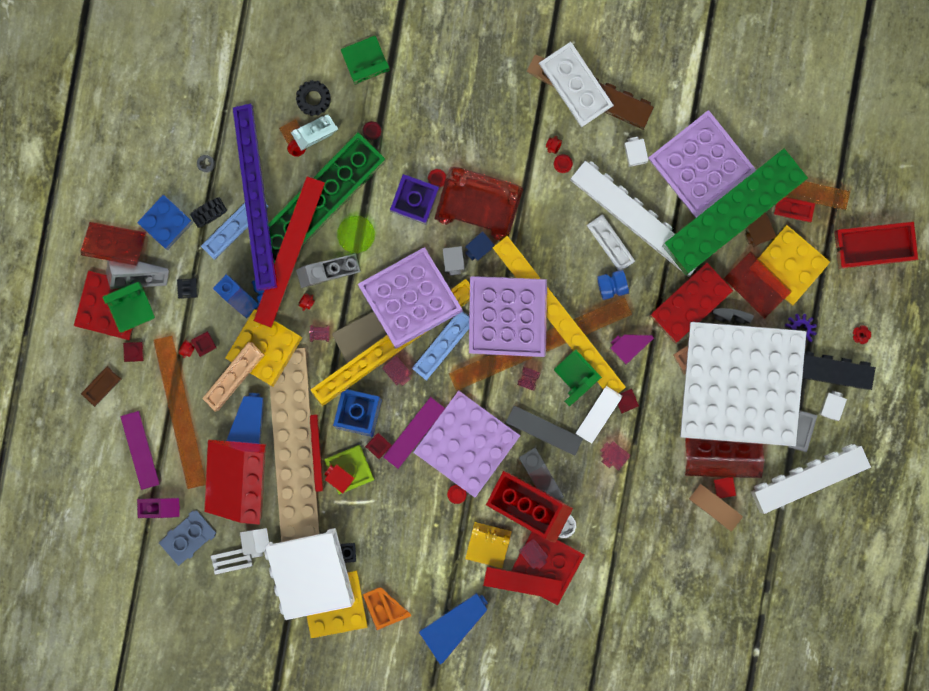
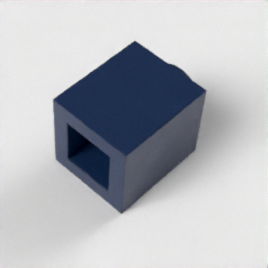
[465,231,495,262]

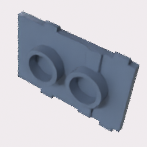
[159,510,216,566]

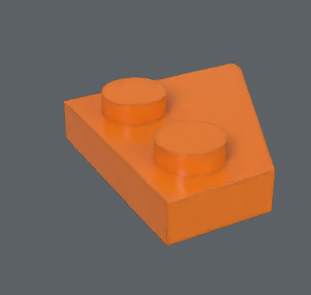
[362,587,411,630]

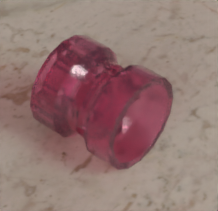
[517,367,541,391]

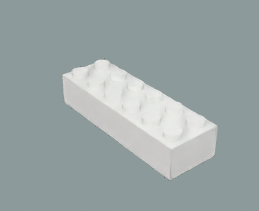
[751,444,871,514]

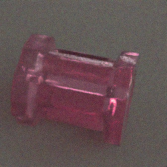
[310,325,330,342]

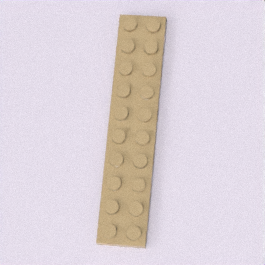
[270,348,320,542]

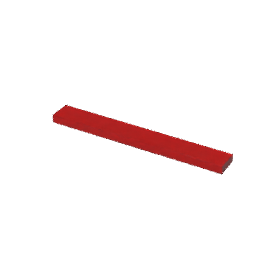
[253,176,325,328]

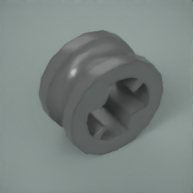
[197,155,215,172]

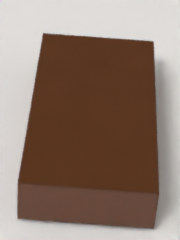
[81,366,122,407]

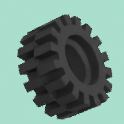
[296,80,331,116]
[190,197,227,228]

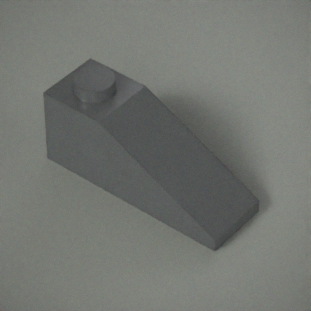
[519,448,564,500]

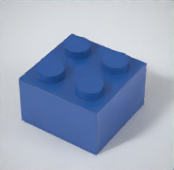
[137,195,194,250]
[333,389,382,437]

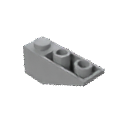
[296,254,361,288]

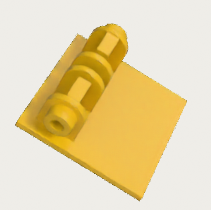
[465,522,512,569]

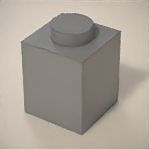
[443,246,464,276]

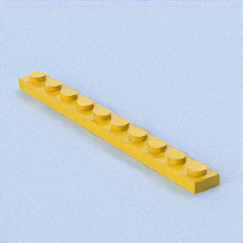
[492,236,626,393]
[310,279,470,406]

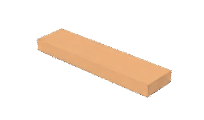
[202,342,264,412]

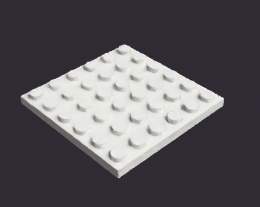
[680,322,806,446]

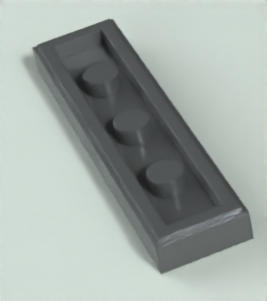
[506,406,583,456]

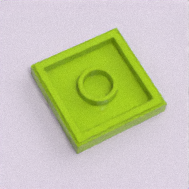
[324,445,374,494]

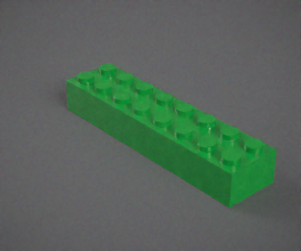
[269,133,386,263]
[662,148,808,275]

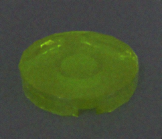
[337,216,375,254]

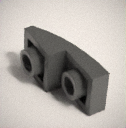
[711,308,754,325]

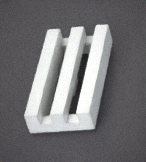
[211,549,253,575]

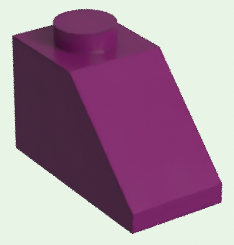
[609,335,654,365]
[137,498,180,518]

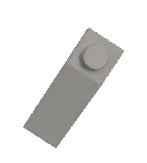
[106,258,169,289]

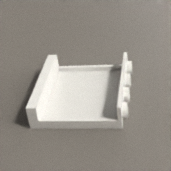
[264,528,355,620]

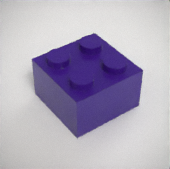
[390,174,439,225]

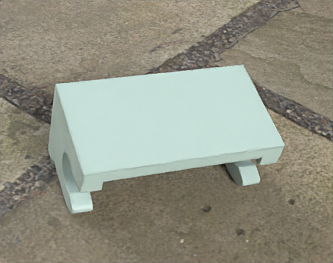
[291,114,338,151]

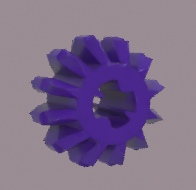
[784,313,817,345]

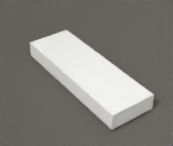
[587,214,635,271]
[576,386,622,444]

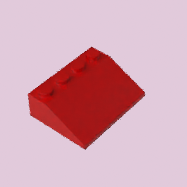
[204,440,266,525]

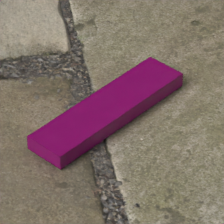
[383,397,445,469]
[120,411,160,490]

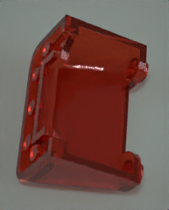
[434,167,523,241]

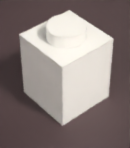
[624,137,648,167]
[819,391,847,421]
[240,528,269,558]

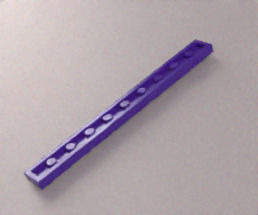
[232,104,277,291]

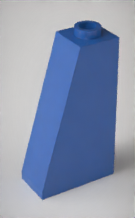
[213,274,259,319]
[226,393,264,444]
[419,593,488,664]

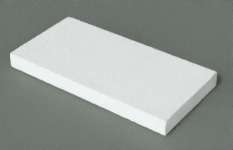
[539,42,614,127]

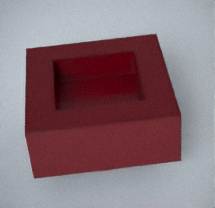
[191,331,217,357]
[123,342,144,362]
[617,389,639,414]
[365,433,392,459]

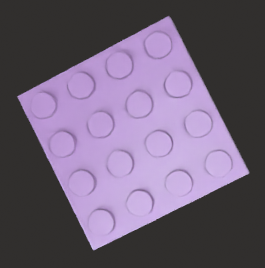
[648,110,756,218]
[358,247,463,349]
[469,276,547,357]
[413,390,520,497]

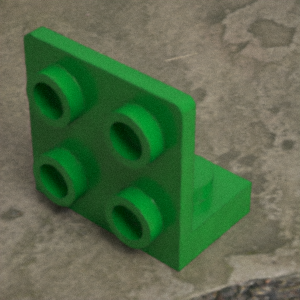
[341,36,390,85]
[103,282,155,333]
[554,350,602,407]

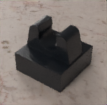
[177,278,198,299]

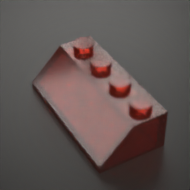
[684,438,764,478]

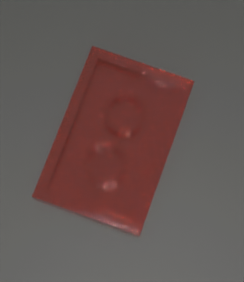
[81,222,146,266]
[723,251,792,319]

